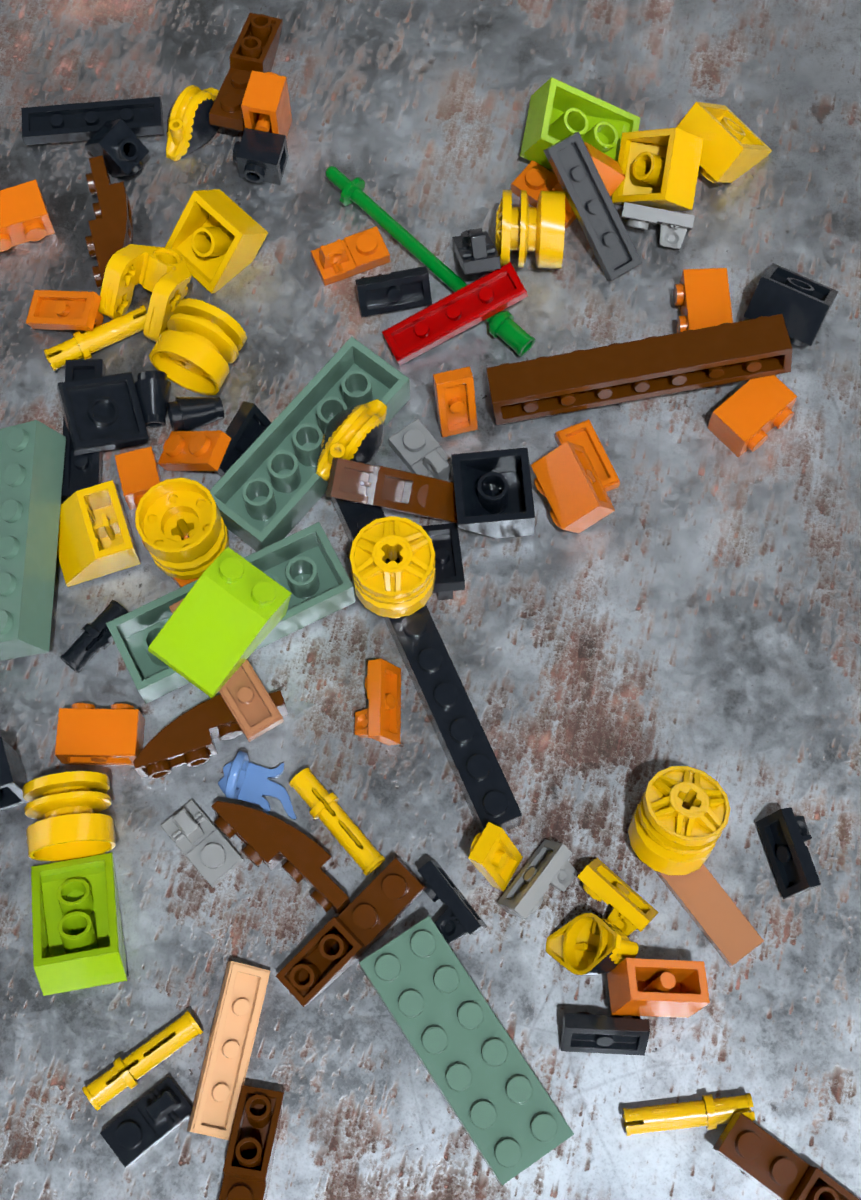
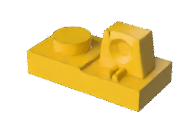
[468,822,523,892]
[577,858,659,937]

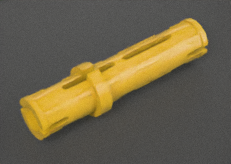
[43,305,147,372]
[289,767,385,876]
[82,1010,203,1111]
[622,1093,755,1136]

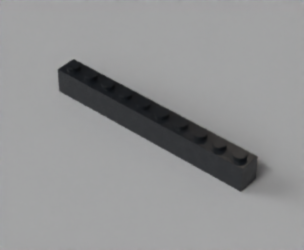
[331,497,522,832]

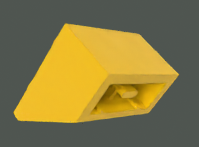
[57,480,141,587]

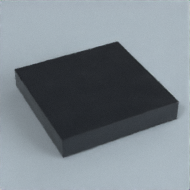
[57,372,149,456]

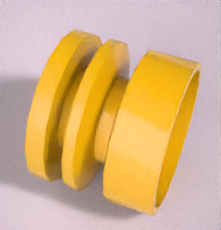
[495,190,565,269]
[149,298,247,396]
[135,478,229,580]
[350,516,435,618]
[628,766,731,875]
[22,771,116,861]

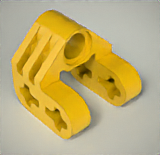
[98,244,191,342]

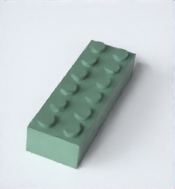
[209,337,410,551]
[0,420,66,661]
[106,522,356,704]
[359,916,574,1186]

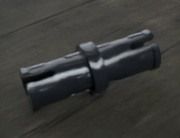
[60,600,128,673]

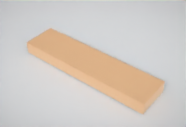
[187,961,270,1141]

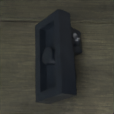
[452,228,501,275]
[355,266,432,317]
[216,401,271,477]
[422,523,465,600]
[756,807,821,899]
[418,860,487,944]
[560,1012,650,1056]
[100,1076,193,1168]

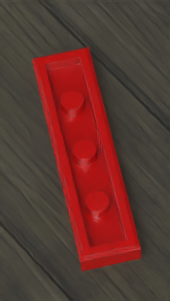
[382,262,528,366]

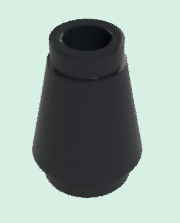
[135,370,171,428]
[167,397,224,431]

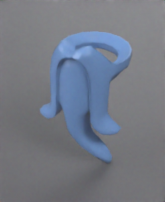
[218,751,297,820]

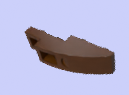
[209,13,283,131]
[85,155,133,288]
[326,458,458,524]
[133,690,288,779]
[211,801,351,915]
[276,858,427,1007]
[219,1085,284,1200]
[712,1112,859,1200]

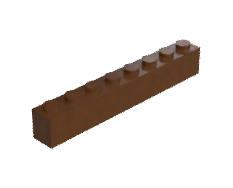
[486,314,793,425]

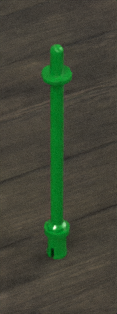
[325,166,536,357]

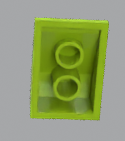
[520,77,640,170]
[148,547,292,698]
[31,853,127,996]

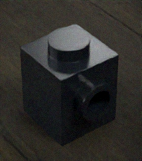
[84,119,149,177]
[233,128,289,185]

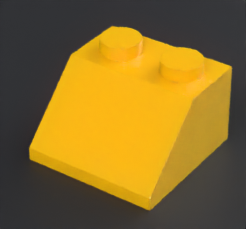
[677,102,772,183]
[612,127,704,211]
[165,189,268,294]

